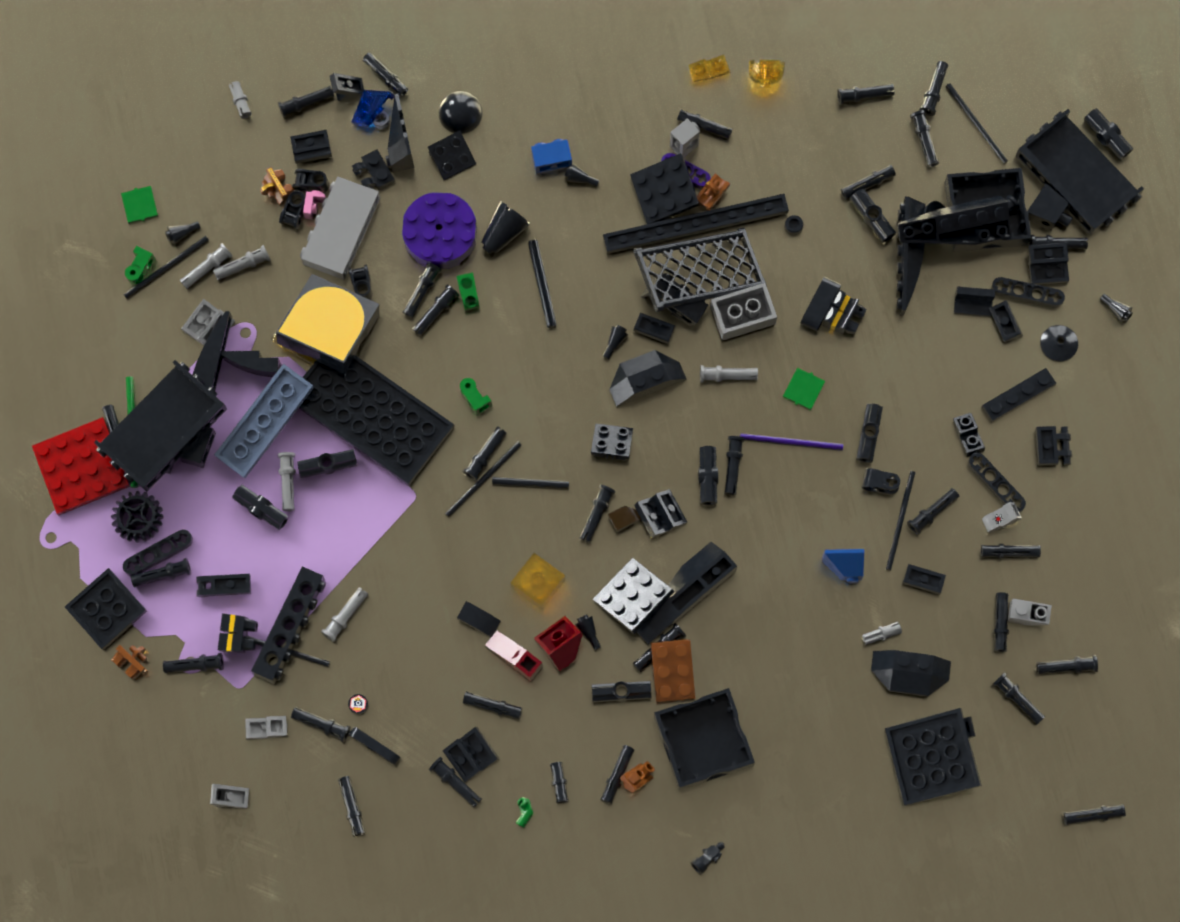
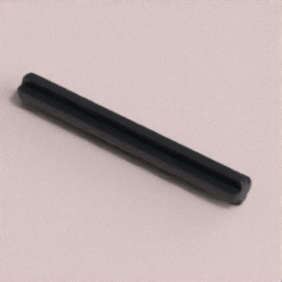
[528,239,557,328]

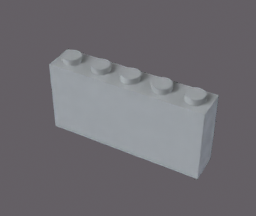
[300,176,380,280]

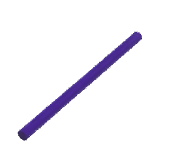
[740,433,843,450]

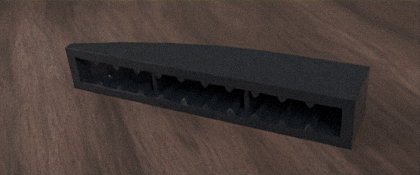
[192,311,233,391]

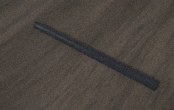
[946,83,1008,164]
[123,236,209,299]
[445,441,521,517]
[886,471,916,571]
[229,633,330,667]

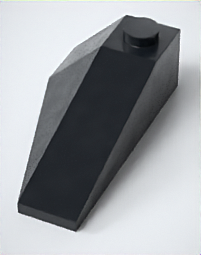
[385,94,414,172]

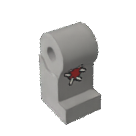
[982,502,1022,533]

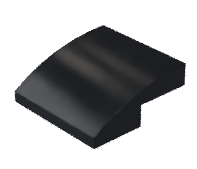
[1029,242,1069,285]
[634,489,687,538]
[442,727,500,783]

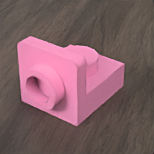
[303,190,326,220]

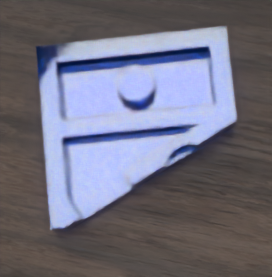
[351,90,395,127]

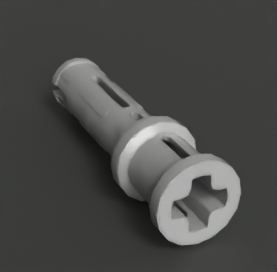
[180,243,232,289]
[213,245,270,281]
[700,365,758,382]
[278,452,296,511]
[321,587,368,642]

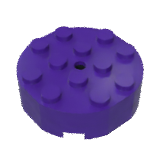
[402,192,477,269]

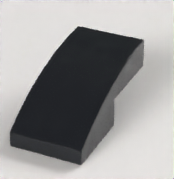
[457,601,501,638]

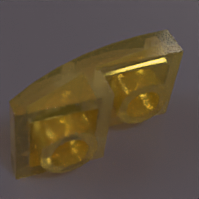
[688,54,731,82]

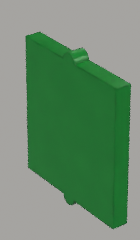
[121,186,158,224]
[783,367,825,410]

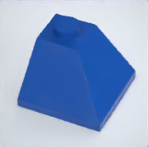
[822,549,864,583]

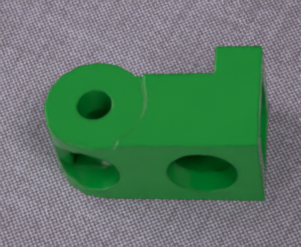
[125,245,156,285]
[457,272,479,311]
[460,378,492,416]

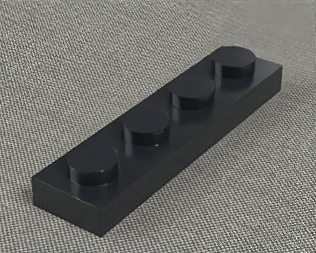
[981,368,1056,423]

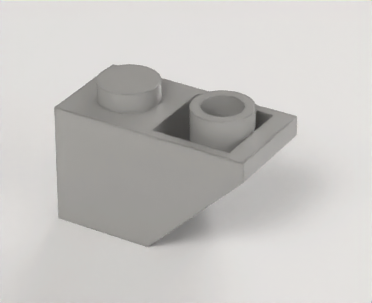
[1007,599,1052,625]

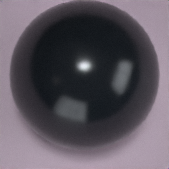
[438,91,483,134]

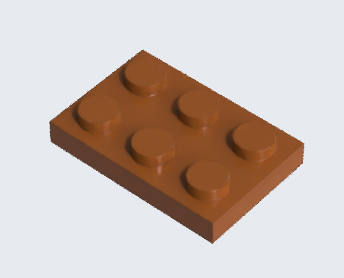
[651,639,695,702]

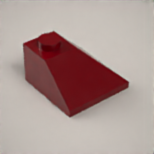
[534,616,583,671]

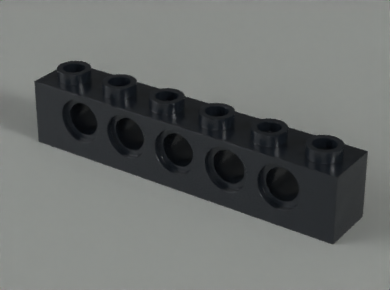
[251,566,326,684]

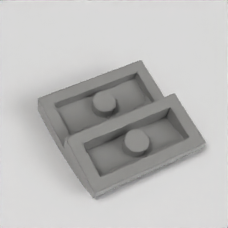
[181,299,235,345]

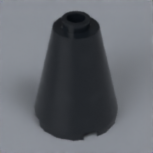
[481,201,531,254]

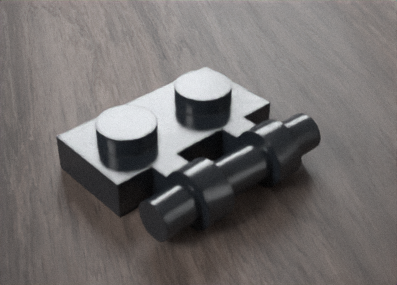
[1035,426,1072,466]

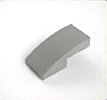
[245,716,287,739]

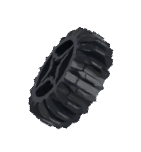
[111,491,164,543]

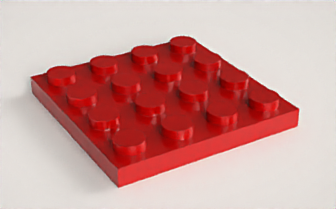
[32,417,130,516]

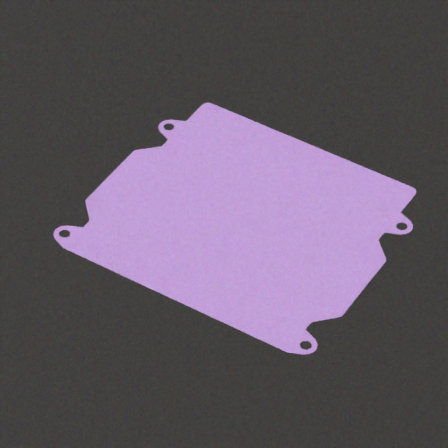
[40,322,416,689]

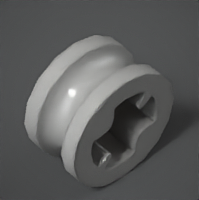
[372,110,390,129]

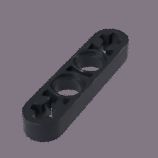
[991,277,1065,308]
[968,453,1026,513]
[123,529,193,576]

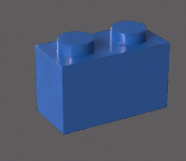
[531,139,572,174]

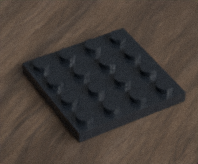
[885,708,982,806]

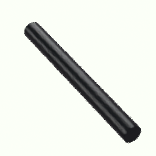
[492,477,569,489]

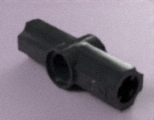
[1084,108,1133,160]
[850,189,896,243]
[856,403,883,463]
[698,446,718,506]
[297,449,357,478]
[232,484,289,530]
[592,681,652,702]

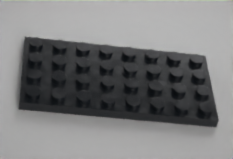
[299,356,455,486]

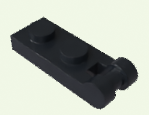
[196,573,251,597]

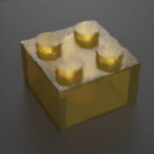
[510,553,565,610]

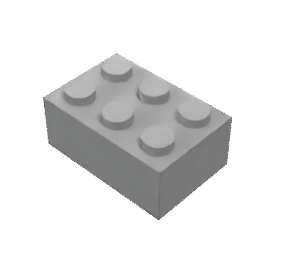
[710,283,777,341]

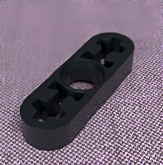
[348,726,401,766]

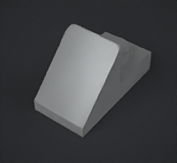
[210,784,249,809]

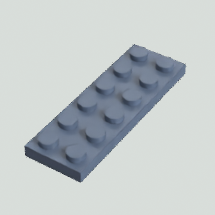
[214,363,314,478]

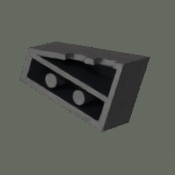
[641,273,709,326]

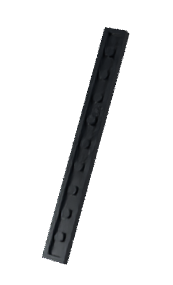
[603,194,789,254]

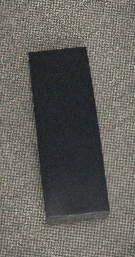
[221,351,281,377]

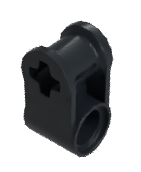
[292,169,330,193]
[279,191,305,229]
[349,264,373,300]
[862,468,900,495]

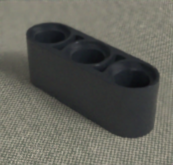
[800,276,841,331]

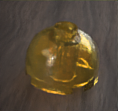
[748,59,785,88]

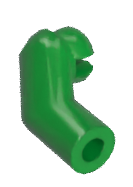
[516,797,533,828]

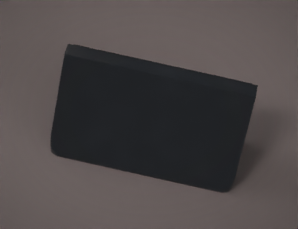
[989,300,1023,342]

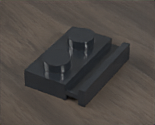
[290,129,332,164]

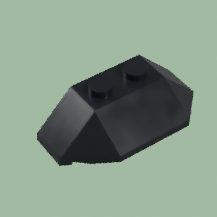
[609,350,687,407]
[871,650,951,697]

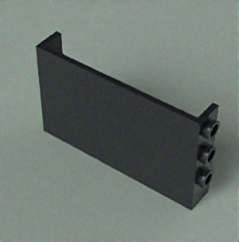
[1016,109,1144,236]
[94,360,227,492]

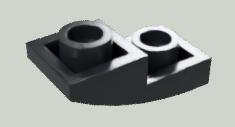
[953,413,985,456]

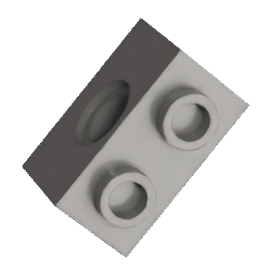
[670,118,700,157]

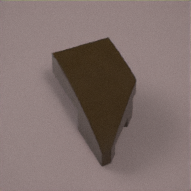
[608,506,642,532]

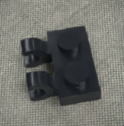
[352,149,395,190]

